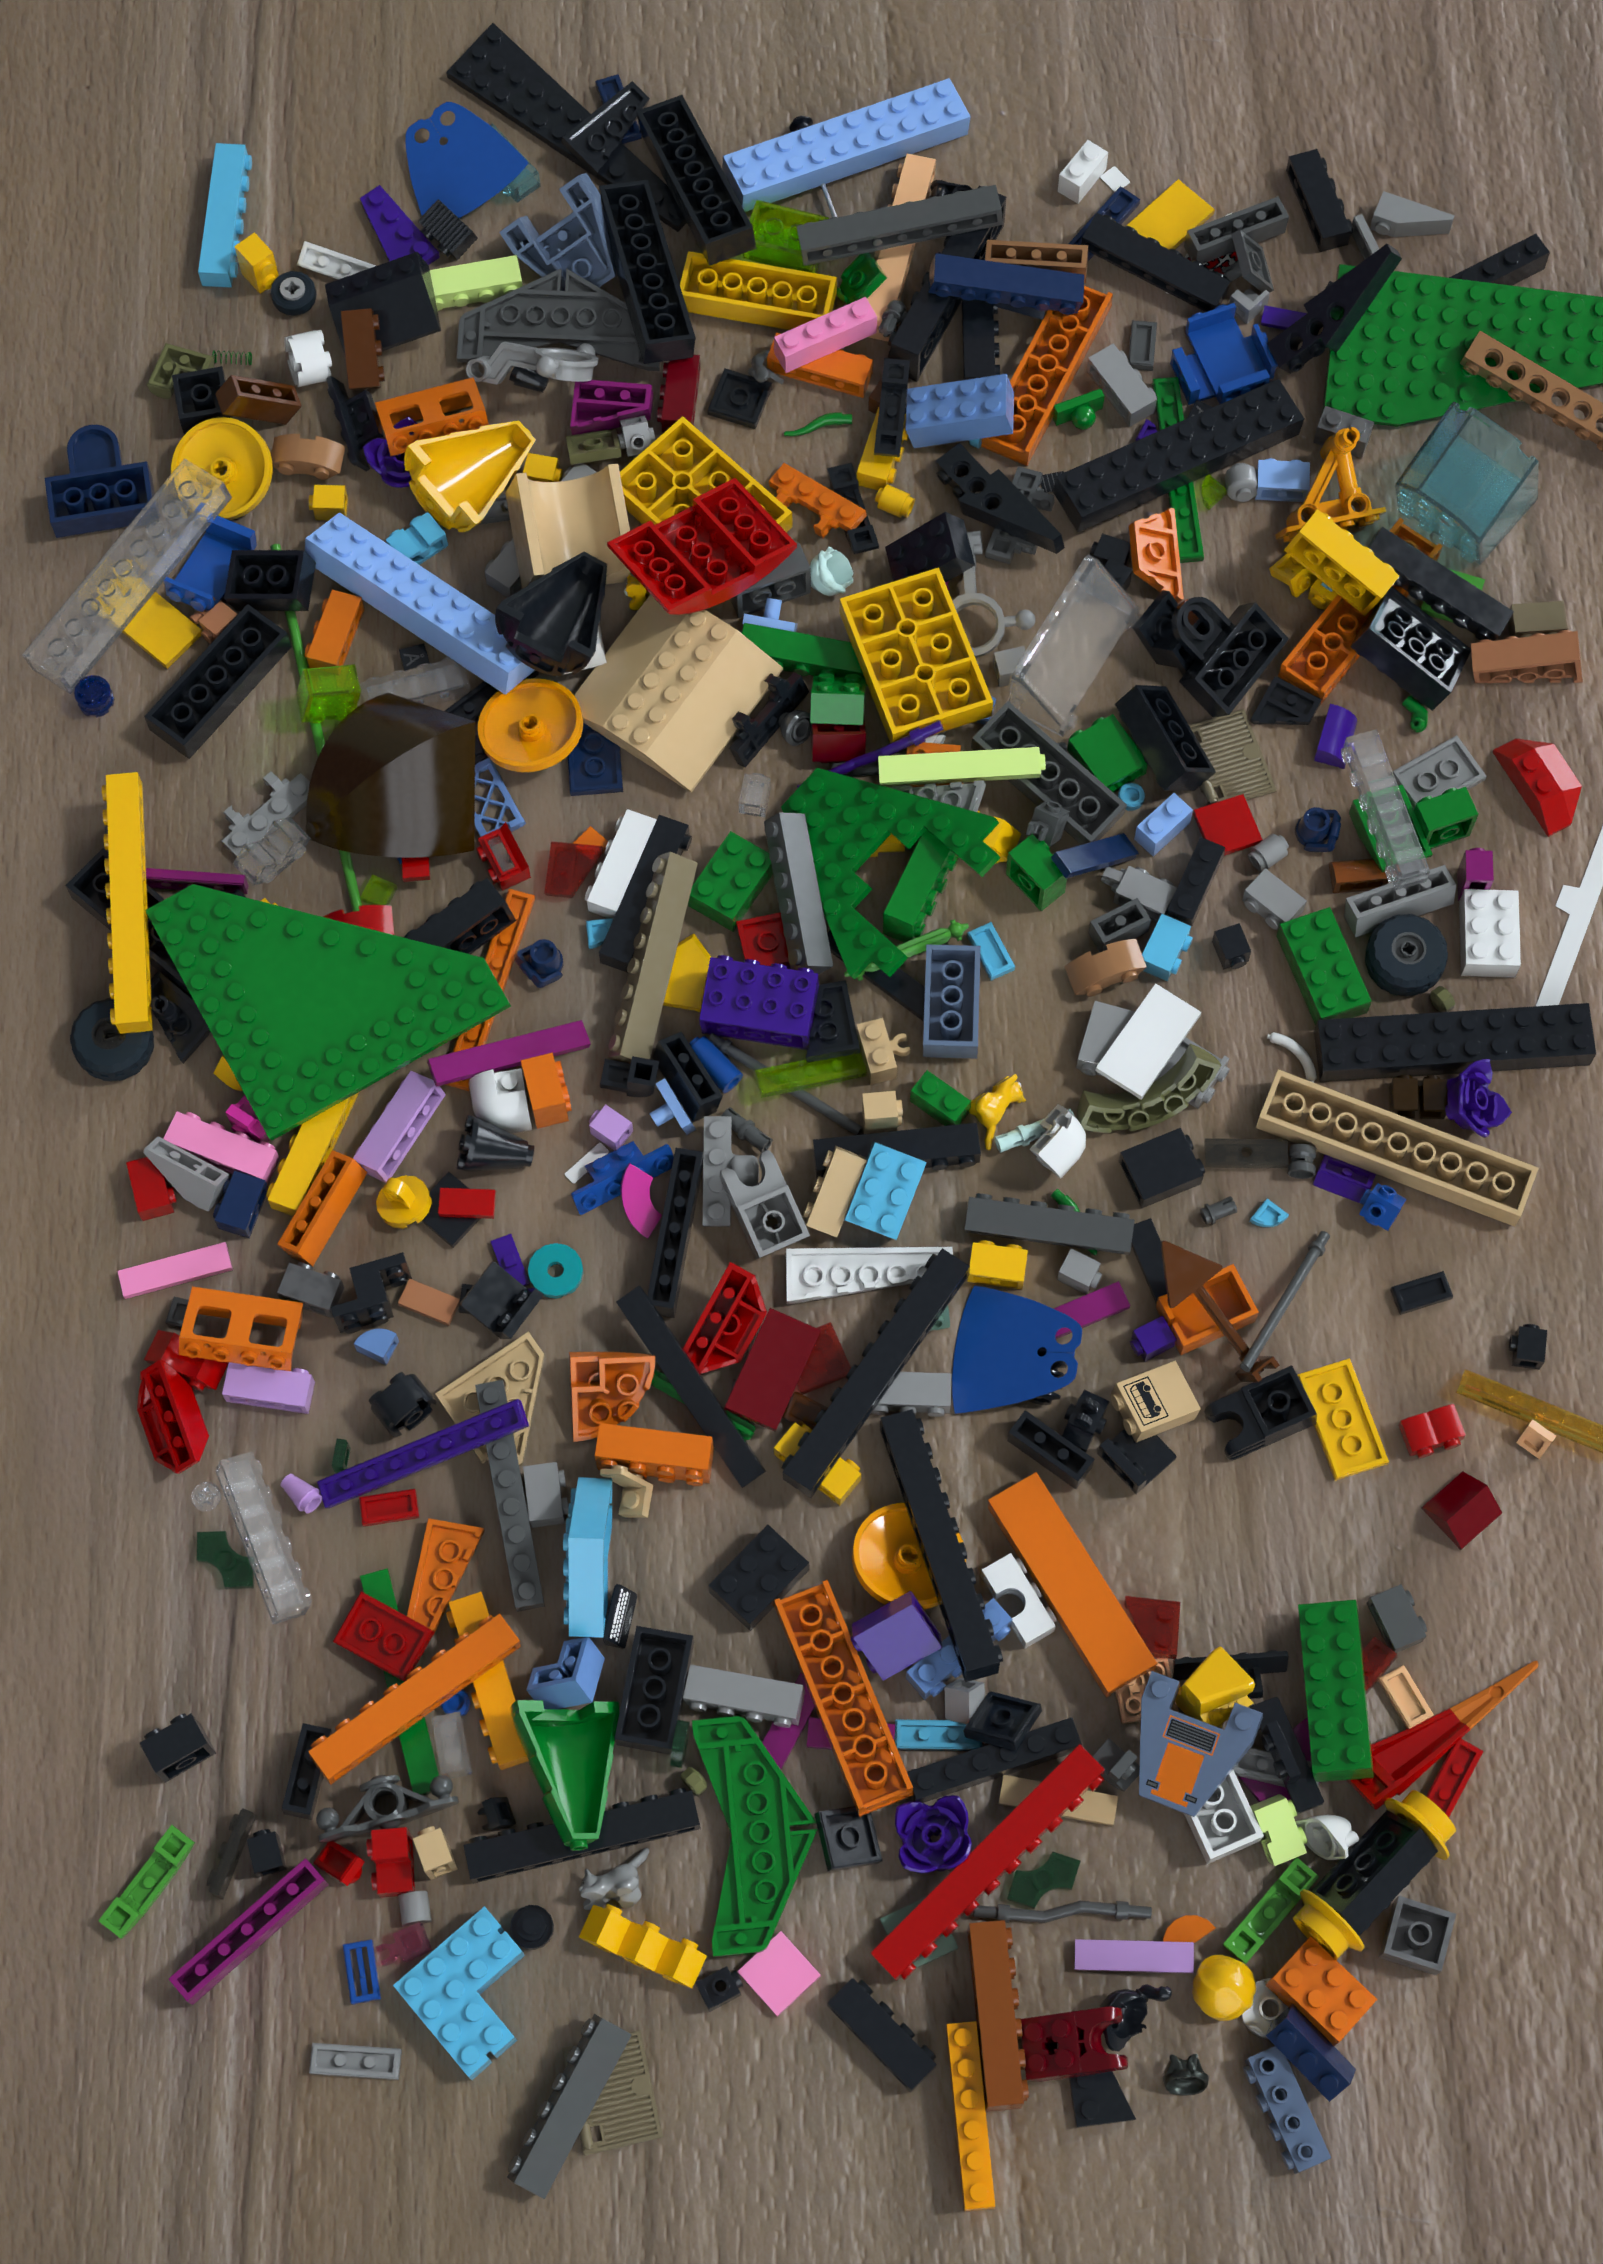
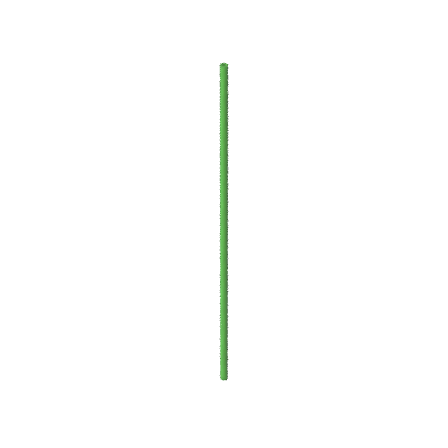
[270,544,362,912]

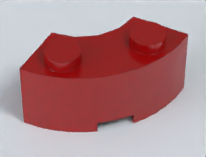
[323,905,394,935]
[144,1330,229,1391]

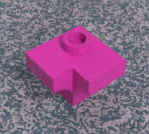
[225,1095,270,1143]

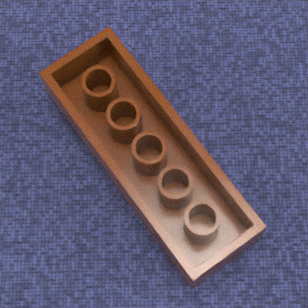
[967,1920,1029,2112]

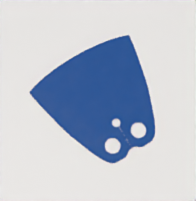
[405,102,529,218]
[952,1285,1082,1414]

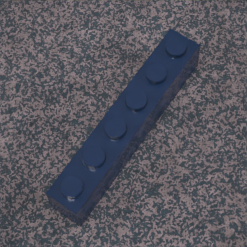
[928,253,1084,315]

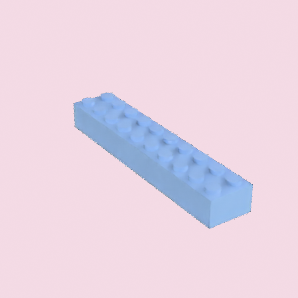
[722,78,971,212]
[305,512,535,695]

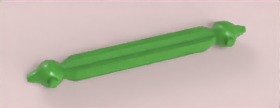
[844,919,969,981]

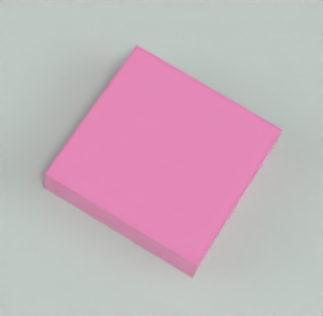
[737,1931,821,2017]

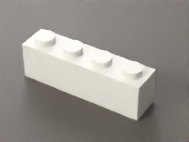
[585,809,657,919]

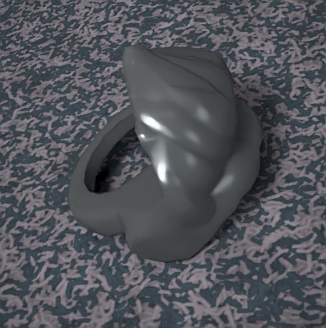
[748,350,784,384]

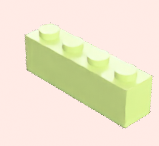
[430,255,523,311]

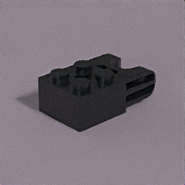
[1204,1365,1317,1460]

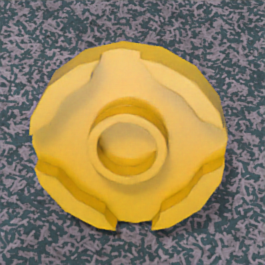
[376,1175,432,1229]

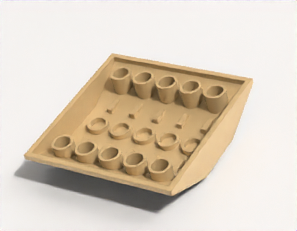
[574,594,783,793]

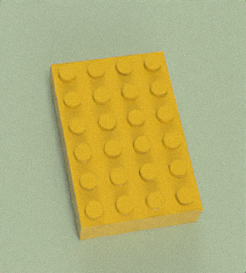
[620,416,793,533]
[839,567,993,744]

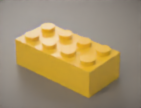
[1284,509,1399,616]

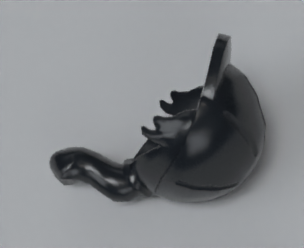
[1099,1984,1172,2051]

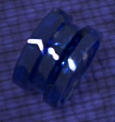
[74,675,115,717]

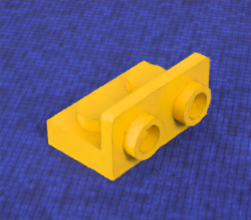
[1269,553,1317,598]

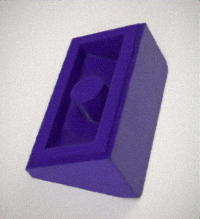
[1313,1155,1376,1203]

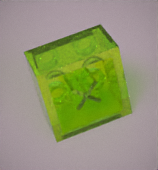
[296,664,361,723]

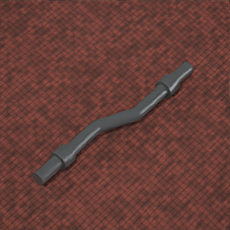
[973,1901,1152,1923]

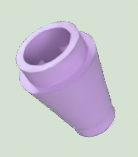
[281,1474,322,1513]

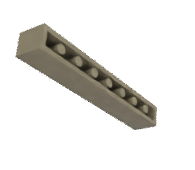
[608,852,698,1063]

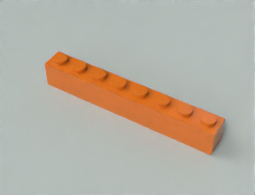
[308,1613,521,1785]

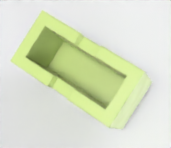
[1250,1794,1308,1866]

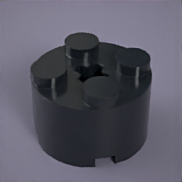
[369,1372,437,1437]

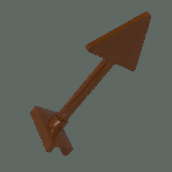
[1160,1241,1280,1382]

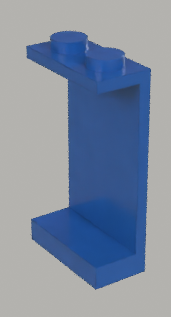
[1185,303,1270,404]
[1170,323,1278,405]
[164,512,257,612]

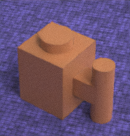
[189,597,238,644]

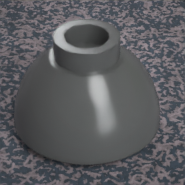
[778,710,812,746]

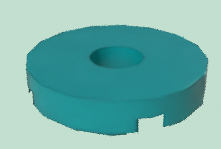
[528,1243,584,1299]

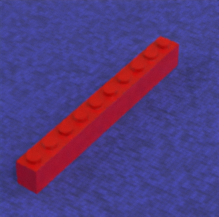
[871,1744,1105,1981]

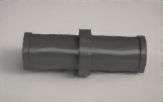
[722,1107,773,1153]

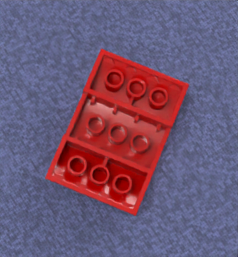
[607,478,797,615]

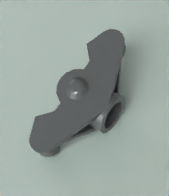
[316,1775,459,1843]

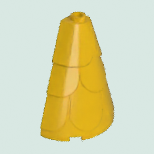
[404,421,536,532]

